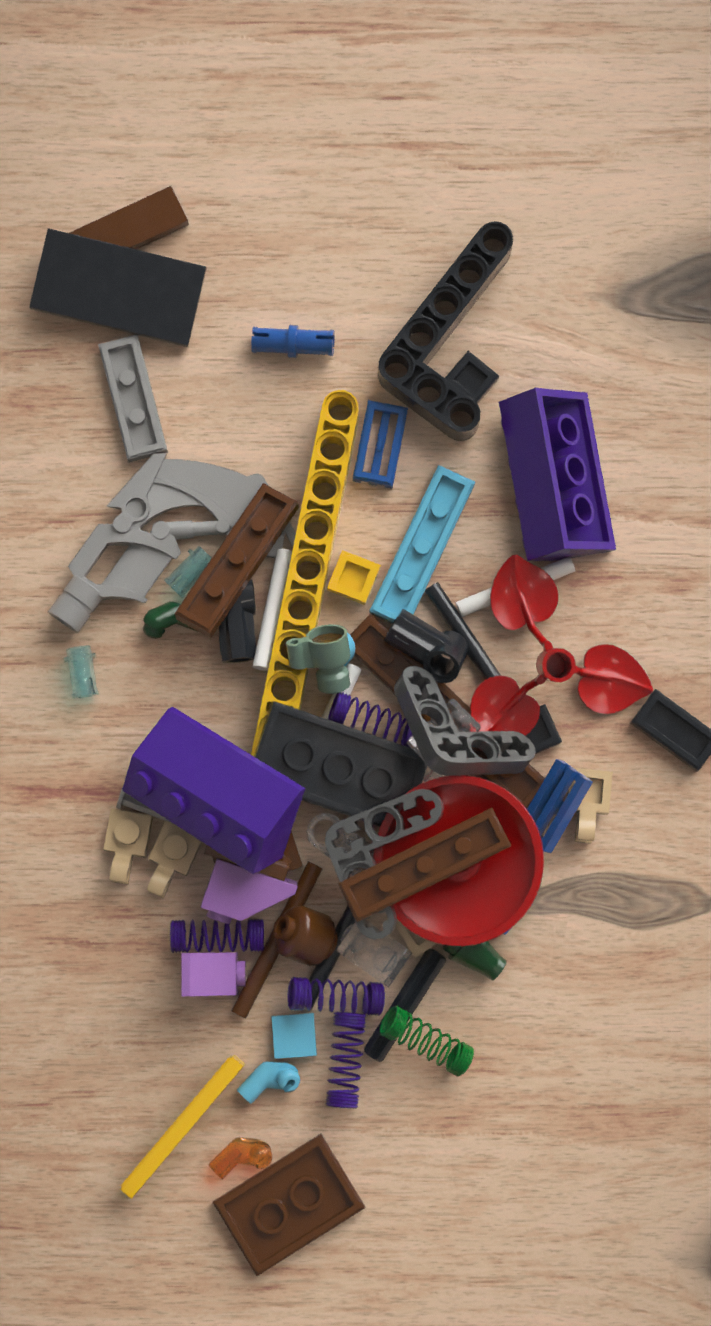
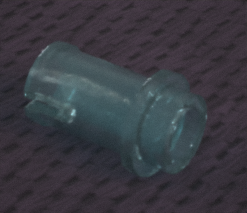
[164,546,212,598]
[63,645,99,699]

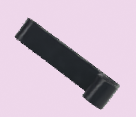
[378,221,513,441]

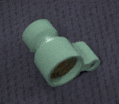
[286,624,351,694]

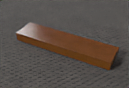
[175,483,299,638]
[338,808,511,922]

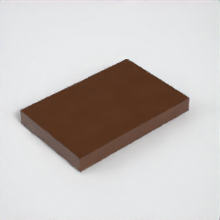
[212,1133,366,1276]

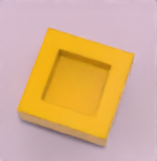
[327,550,381,605]

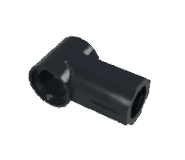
[219,579,256,663]
[384,609,469,683]

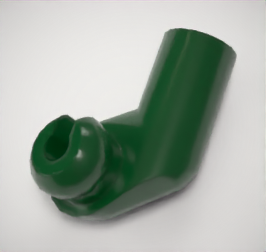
[143,602,198,639]

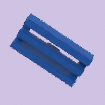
[353,400,408,489]
[527,759,593,853]

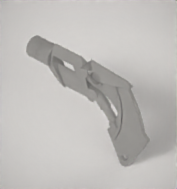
[48,453,296,633]

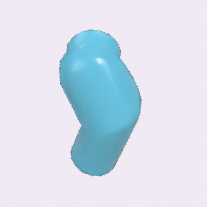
[236,1061,300,1104]

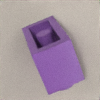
[201,858,298,924]
[181,952,246,997]

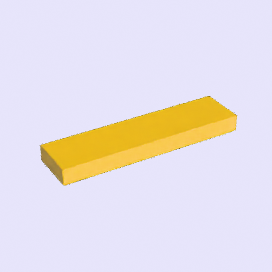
[120,1055,245,1199]

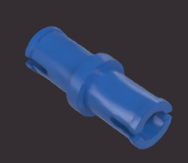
[251,325,335,358]

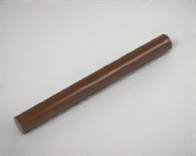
[231,861,323,1018]

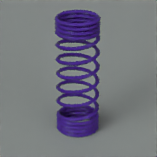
[328,692,417,749]
[170,919,264,953]
[288,977,385,1016]
[325,1012,367,1109]

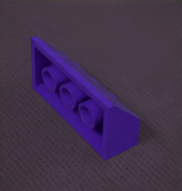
[499,387,616,561]
[122,707,305,874]

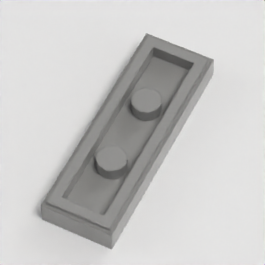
[98,335,168,462]

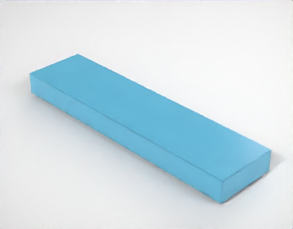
[369,465,475,624]

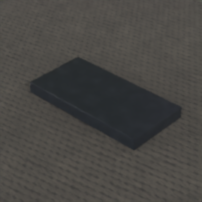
[29,228,207,347]
[254,701,427,827]

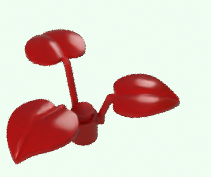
[470,554,653,736]

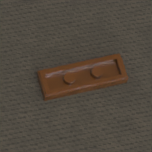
[70,186,189,249]

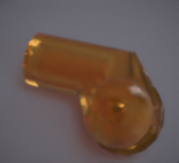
[208,1137,273,1179]

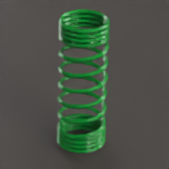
[380,1006,474,1077]

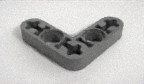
[394,666,536,776]
[325,789,444,939]

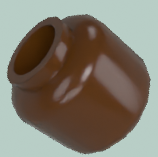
[273,905,338,966]

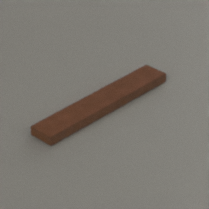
[350,614,545,809]

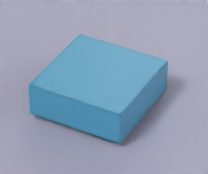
[272,1013,317,1059]

